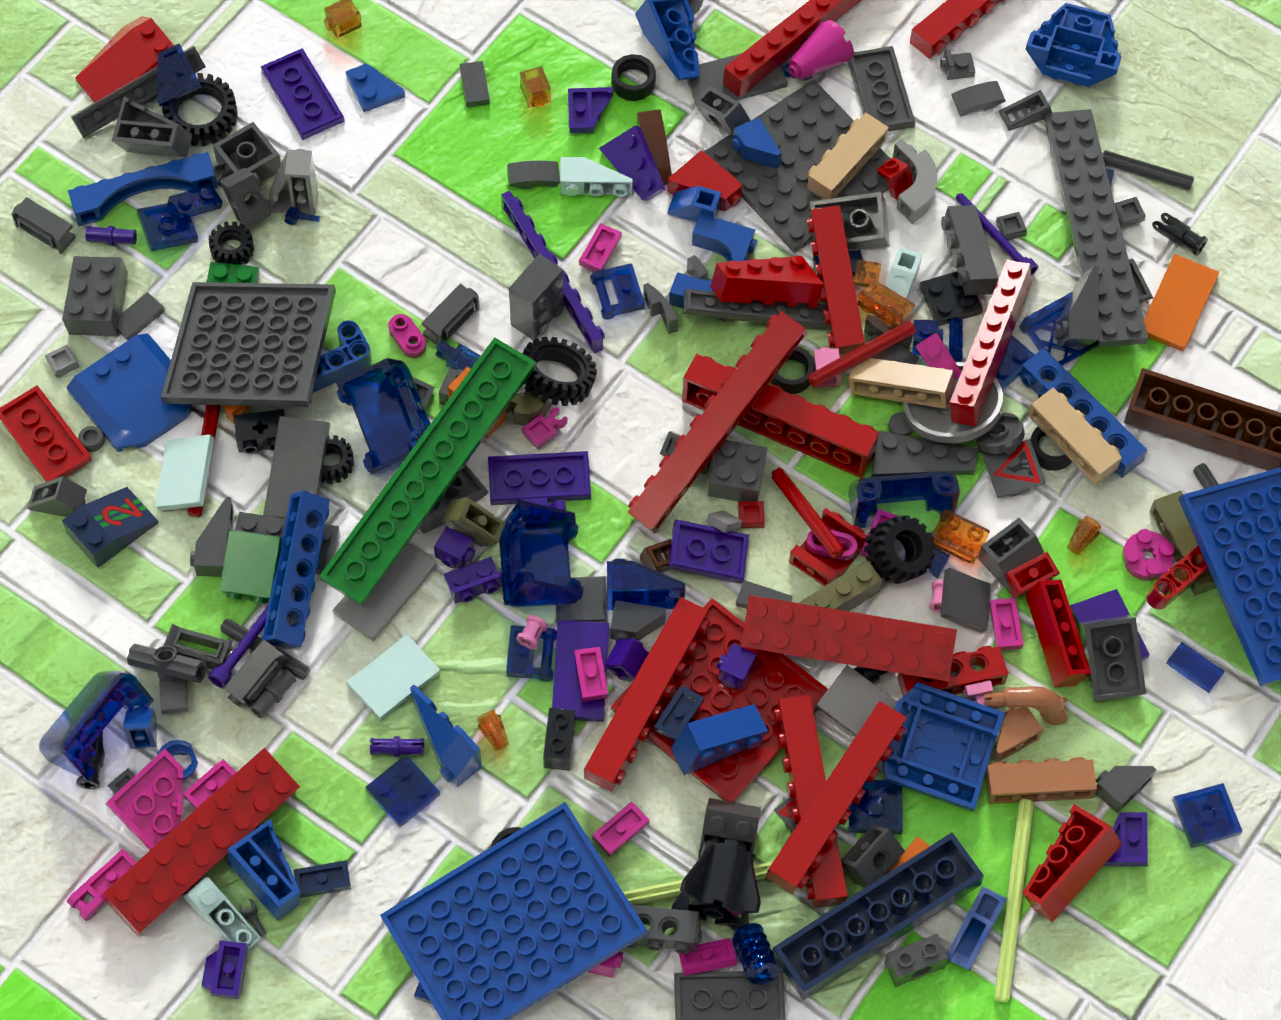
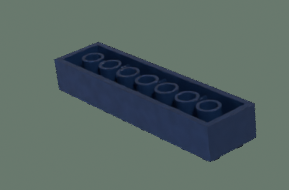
[773,832,984,1001]

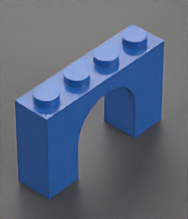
[669,213,758,321]

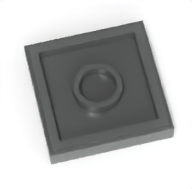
[940,568,991,633]

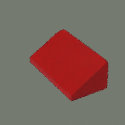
[1005,552,1060,598]

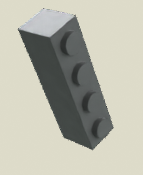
[941,205,999,296]

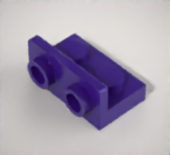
[444,556,503,604]

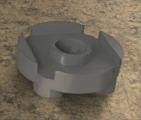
[975,413,1025,455]

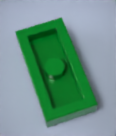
[206,262,260,283]

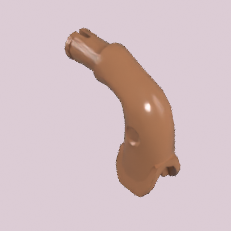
[984,686,1068,725]

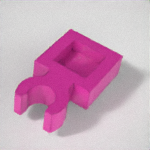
[522,407,568,449]

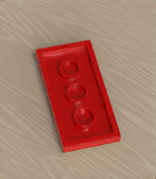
[0,385,93,482]

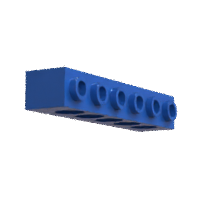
[1019,349,1148,478]
[262,490,330,650]

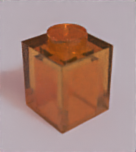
[323,0,362,38]
[520,66,551,108]

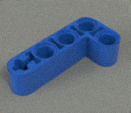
[313,320,372,393]

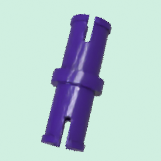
[85,226,137,245]
[370,736,424,757]

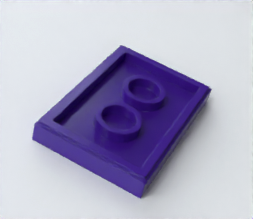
[668,519,749,584]
[1070,589,1150,660]

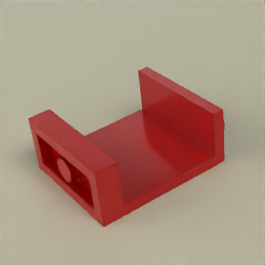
[789,508,867,586]

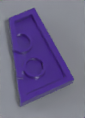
[599,126,666,201]

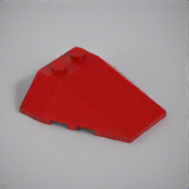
[75,16,188,102]

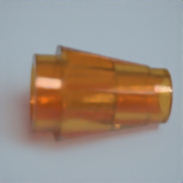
[1067,516,1101,555]
[477,710,509,751]

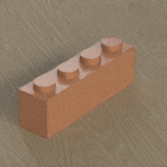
[985,757,1097,804]

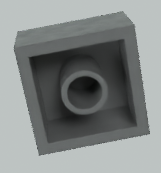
[213,122,281,182]
[708,440,767,502]

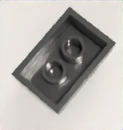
[509,254,564,340]
[62,256,128,336]

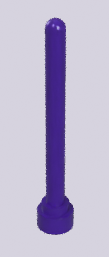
[956,193,1039,276]
[208,605,269,689]

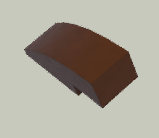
[637,109,672,185]

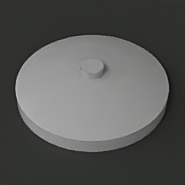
[903,362,1004,443]

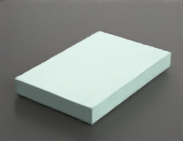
[155,435,215,511]
[347,634,441,721]

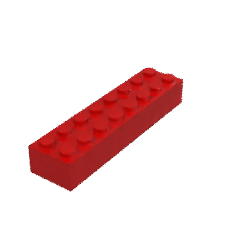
[682,354,879,479]
[741,595,957,682]
[101,748,300,935]

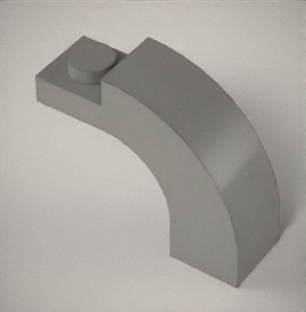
[893,139,937,224]

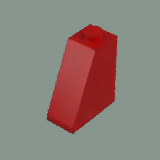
[667,150,743,212]

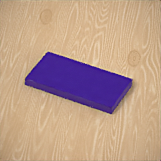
[260,48,345,140]
[488,451,591,505]
[552,620,609,722]

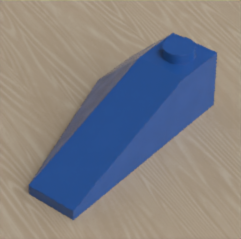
[635,0,700,81]
[410,684,482,787]

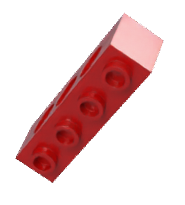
[897,646,1008,696]

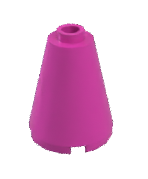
[788,20,854,80]

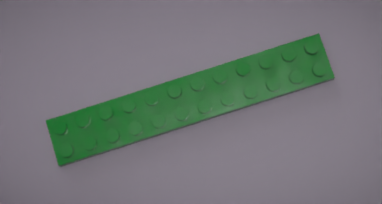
[319,337,537,606]

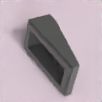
[998,90,1052,131]

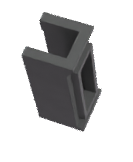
[11,197,76,254]
[422,283,480,348]
[163,624,234,670]
[224,639,289,708]

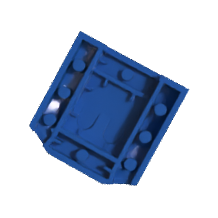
[66,333,193,452]
[882,682,1005,812]

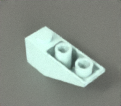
[560,157,632,196]
[875,247,922,328]
[182,877,261,951]

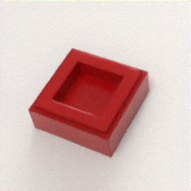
[738,501,765,528]

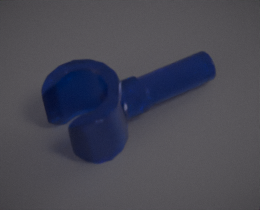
[284,207,320,225]

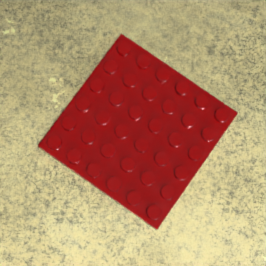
[611,598,828,802]

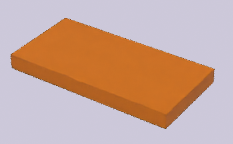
[1144,254,1219,352]

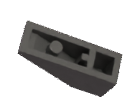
[190,497,234,577]

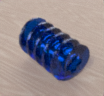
[732,923,781,985]

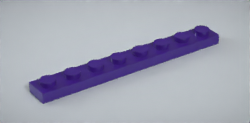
[501,190,605,354]

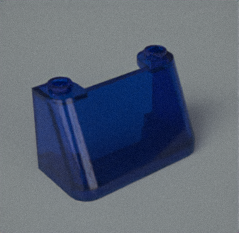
[336,358,431,475]
[848,471,960,528]
[499,500,584,608]
[39,671,154,781]

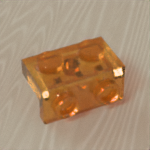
[858,279,915,328]
[930,509,990,565]

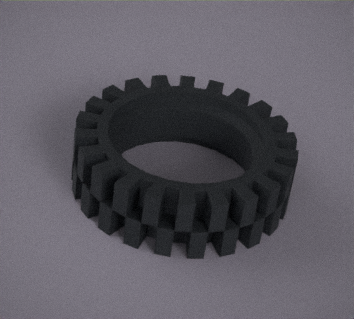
[162,73,238,146]
[522,337,597,406]

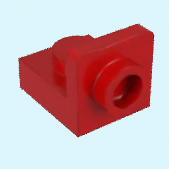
[877,158,913,200]

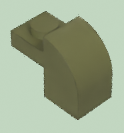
[506,390,552,425]

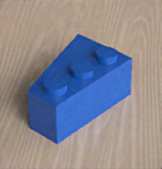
[671,704,768,775]
[227,819,300,921]

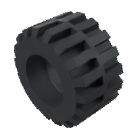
[864,515,935,584]

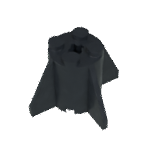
[671,839,761,937]

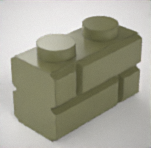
[443,497,505,547]

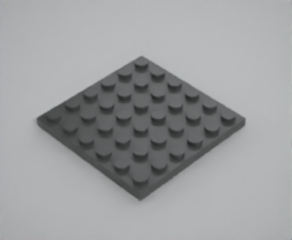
[704,79,891,253]
[161,282,336,407]

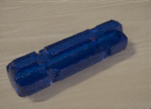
[949,318,963,362]

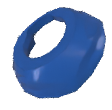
[157,740,198,780]

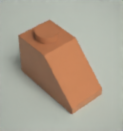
[993,707,1043,762]

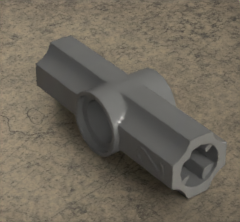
[127,643,207,683]

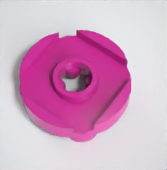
[1122,529,1174,581]

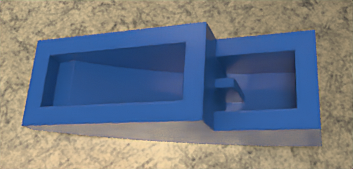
[947,886,1007,971]

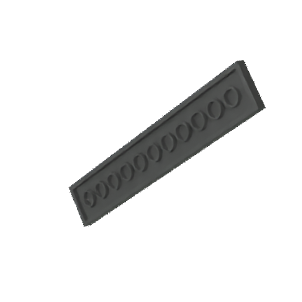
[1044,109,1148,348]

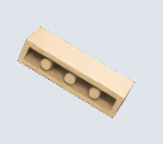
[807,112,889,199]
[849,358,955,409]
[1028,387,1122,485]

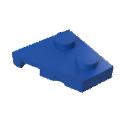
[345,63,405,112]

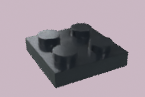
[919,271,983,327]

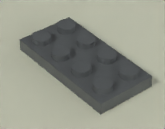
[235,512,340,574]

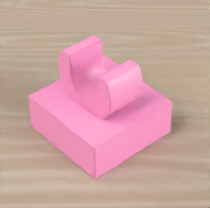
[962,681,993,705]

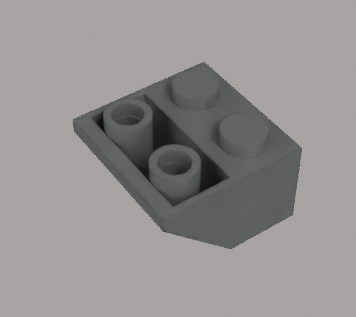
[978,517,1044,594]
[698,798,761,858]

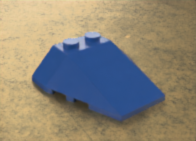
[1025,3,1122,87]

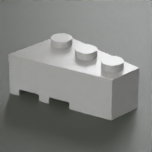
[268,149,318,214]

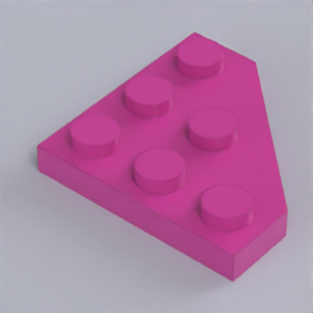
[105,749,183,851]

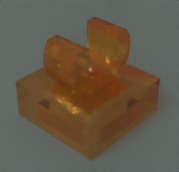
[854,260,882,289]

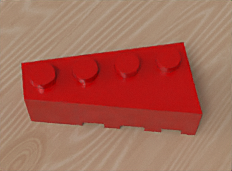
[710,256,824,308]
[1023,804,1122,922]

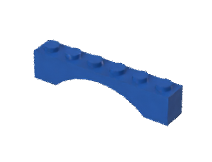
[68,152,218,227]

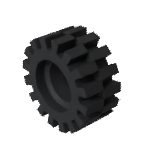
[209,221,254,265]
[321,435,354,484]

